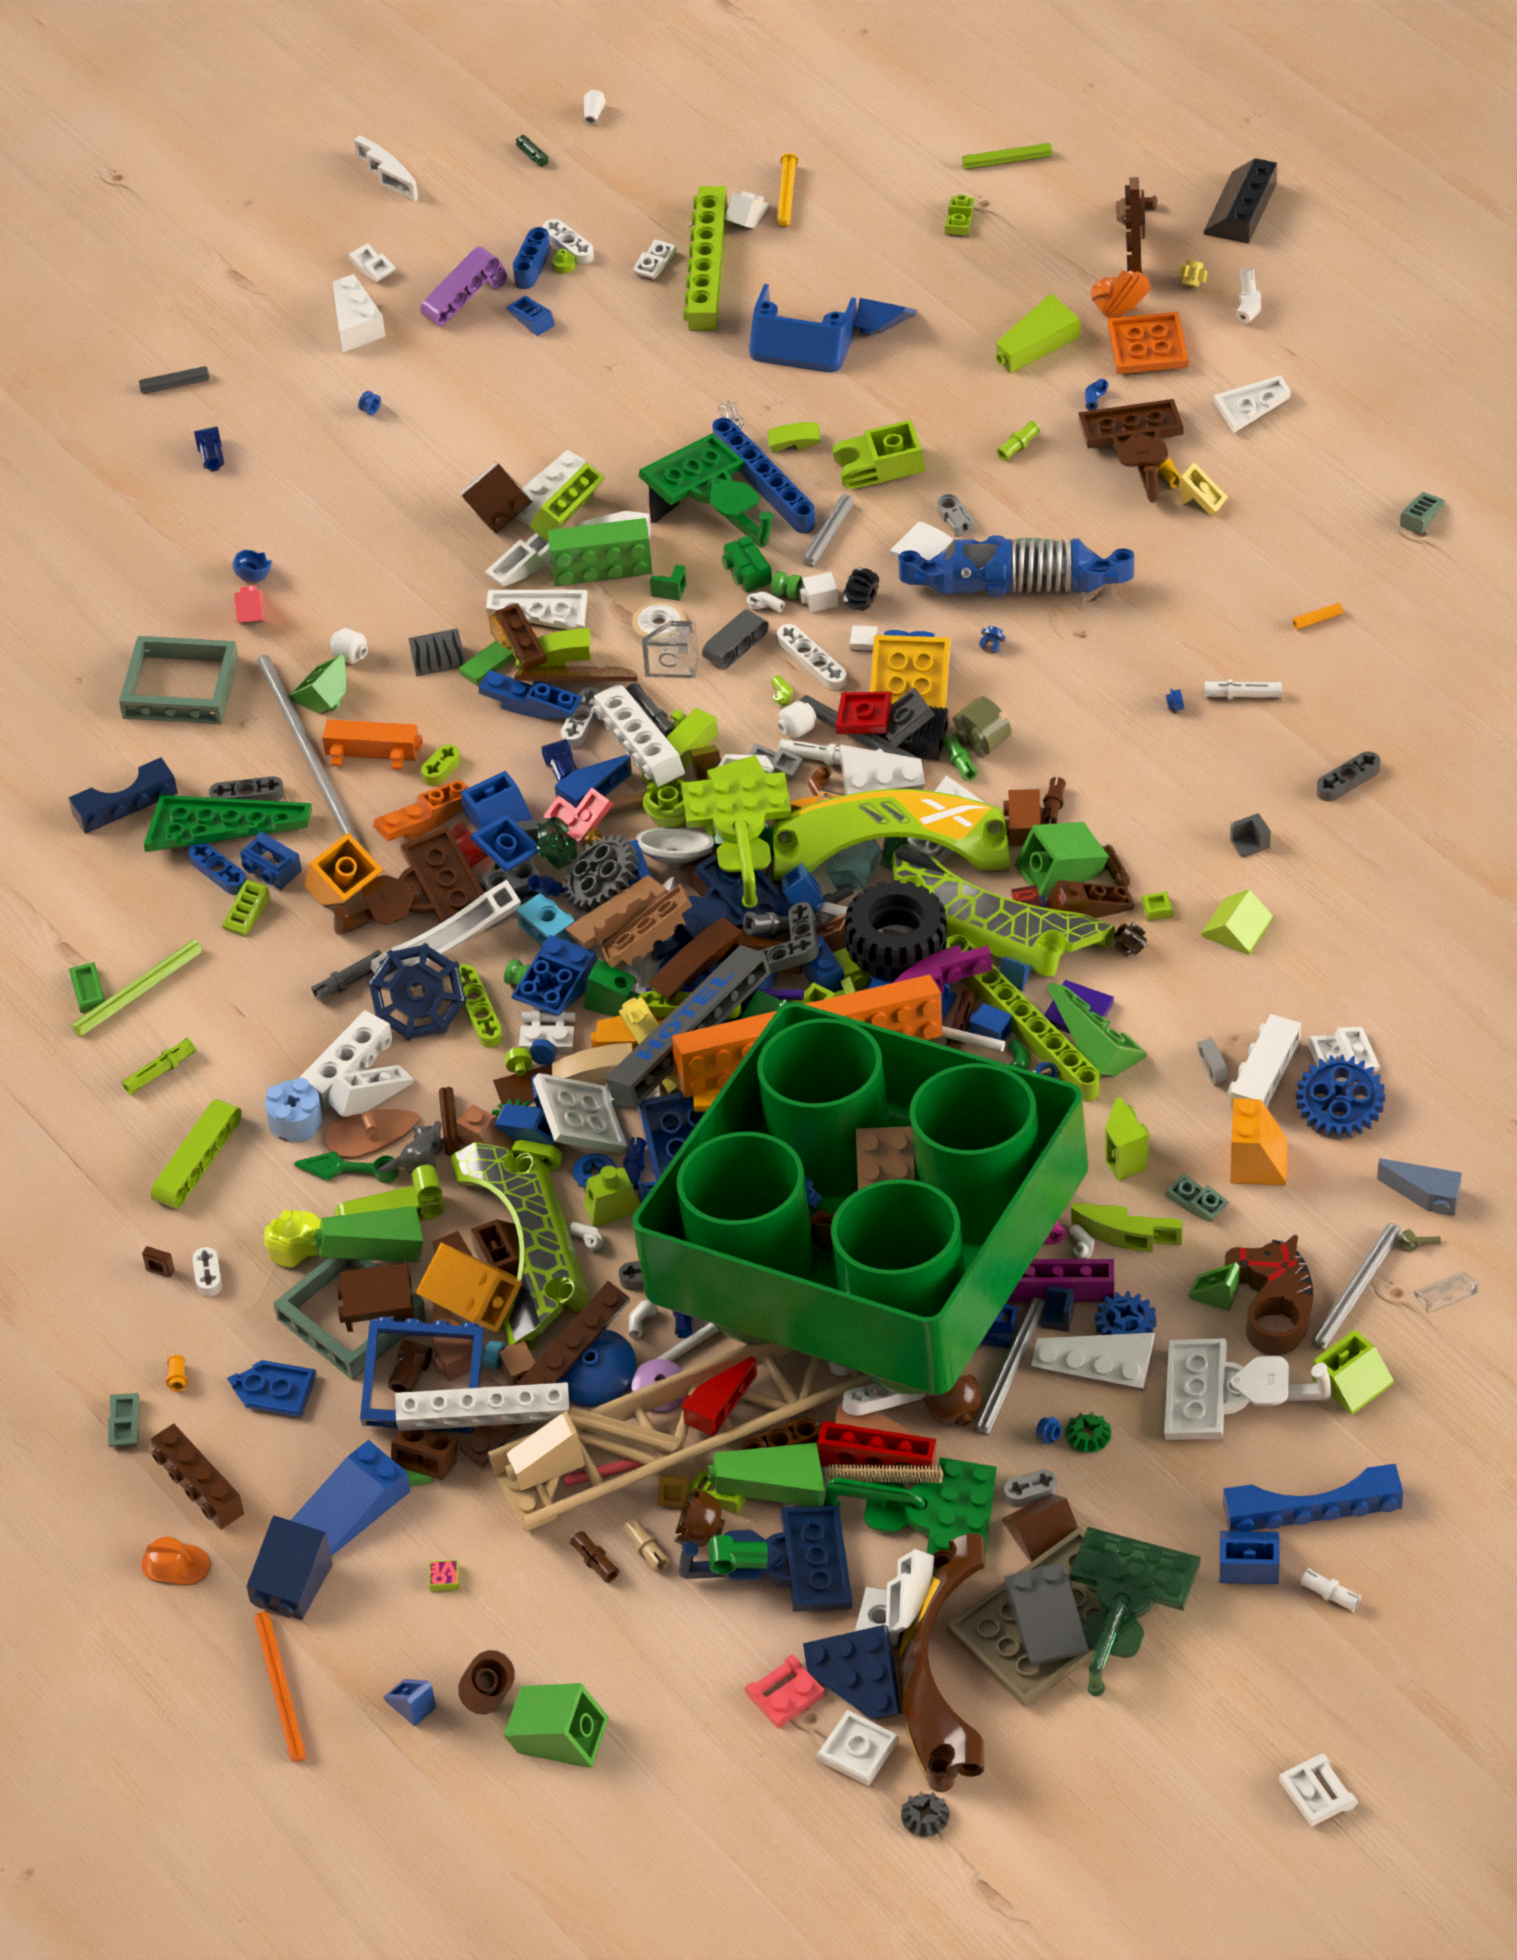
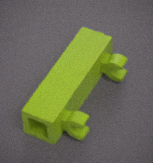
[634,707,718,785]

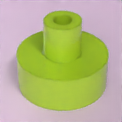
[552,249,576,274]
[504,1047,533,1076]

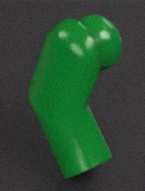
[1008,1038,1031,1070]

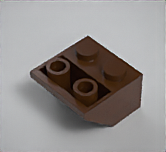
[471,1219,520,1278]

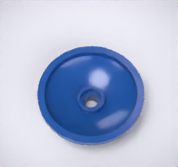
[558,1329,637,1407]

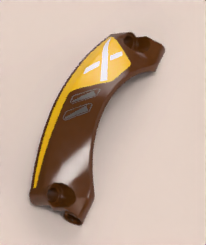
[899,1533,985,1792]

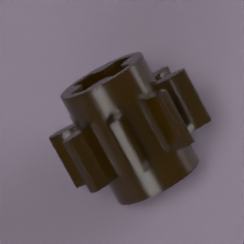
[1113,922,1147,956]

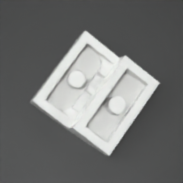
[889,521,953,561]
[1307,1027,1380,1082]

